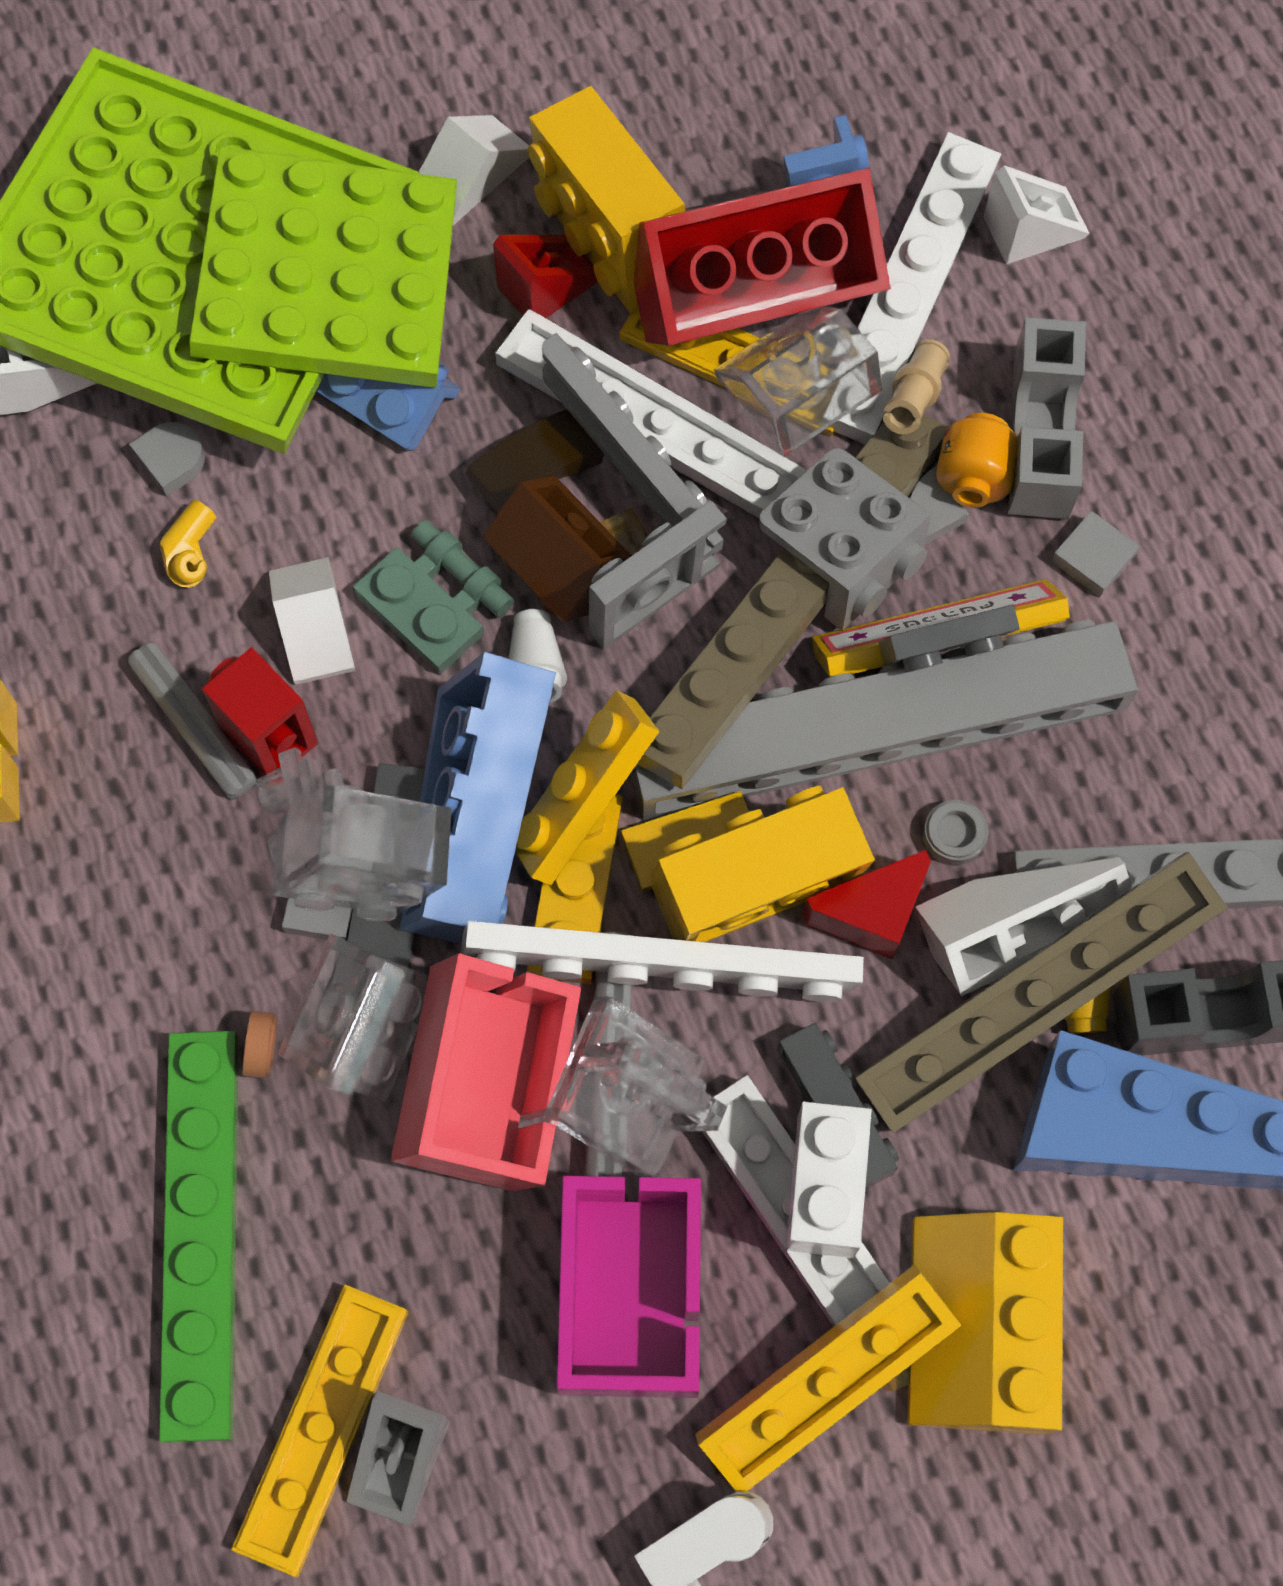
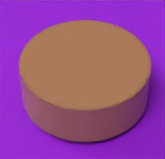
[243,1010,278,1079]

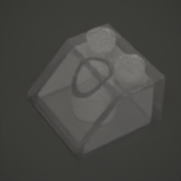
[714,306,883,457]

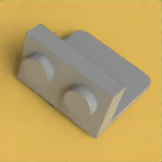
[759,448,931,631]

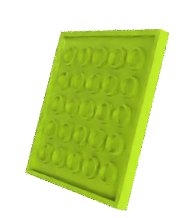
[0,47,419,455]

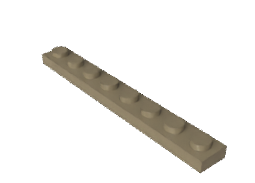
[637,414,949,789]

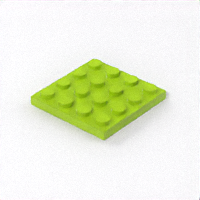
[190,146,457,388]

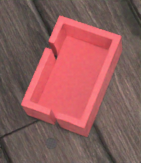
[390,953,581,1192]

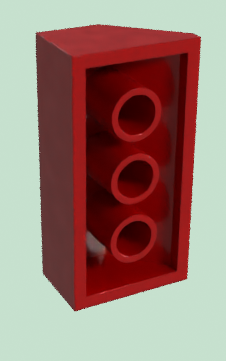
[633,168,891,346]

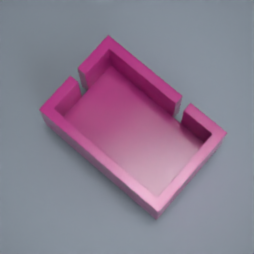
[557,1176,701,1398]

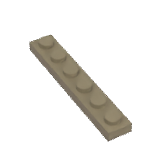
[855,852,1228,1133]

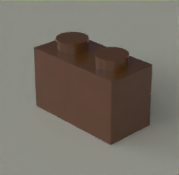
[482,475,632,622]

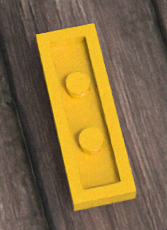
[515,690,660,885]
[527,795,623,985]

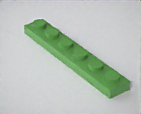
[159,1031,239,1444]

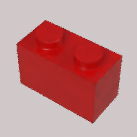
[201,647,319,784]

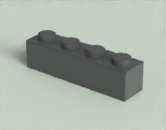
[777,1022,899,1190]

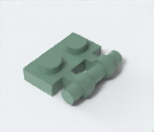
[353,520,514,675]

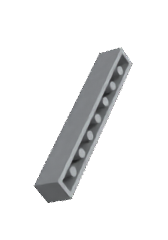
[631,620,1139,820]

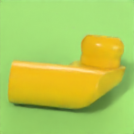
[160,499,217,588]

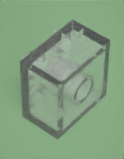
[272,784,451,921]

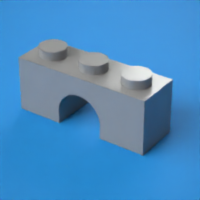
[1008,317,1086,519]

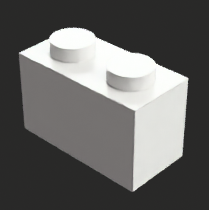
[786,1102,872,1258]

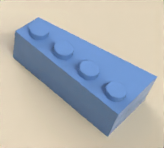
[399,652,556,944]
[1013,1030,1283,1191]

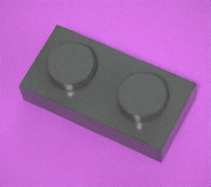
[878,604,1020,673]

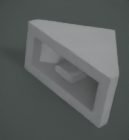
[346,1390,450,1527]

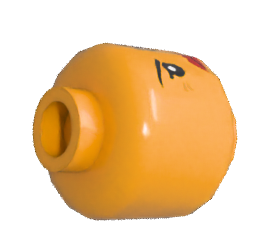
[936,413,1018,508]

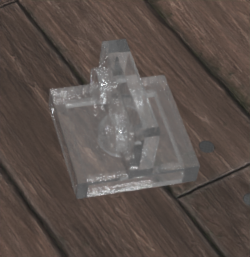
[278,933,428,1103]
[543,996,727,1177]

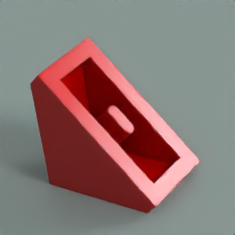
[493,235,598,318]
[802,850,931,960]

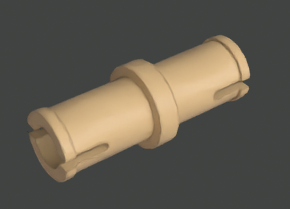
[883,339,950,435]

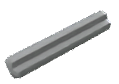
[128,642,257,800]

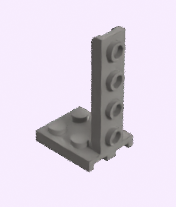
[542,332,727,650]

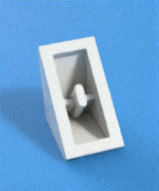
[419,115,529,225]
[983,165,1090,265]
[269,557,356,685]

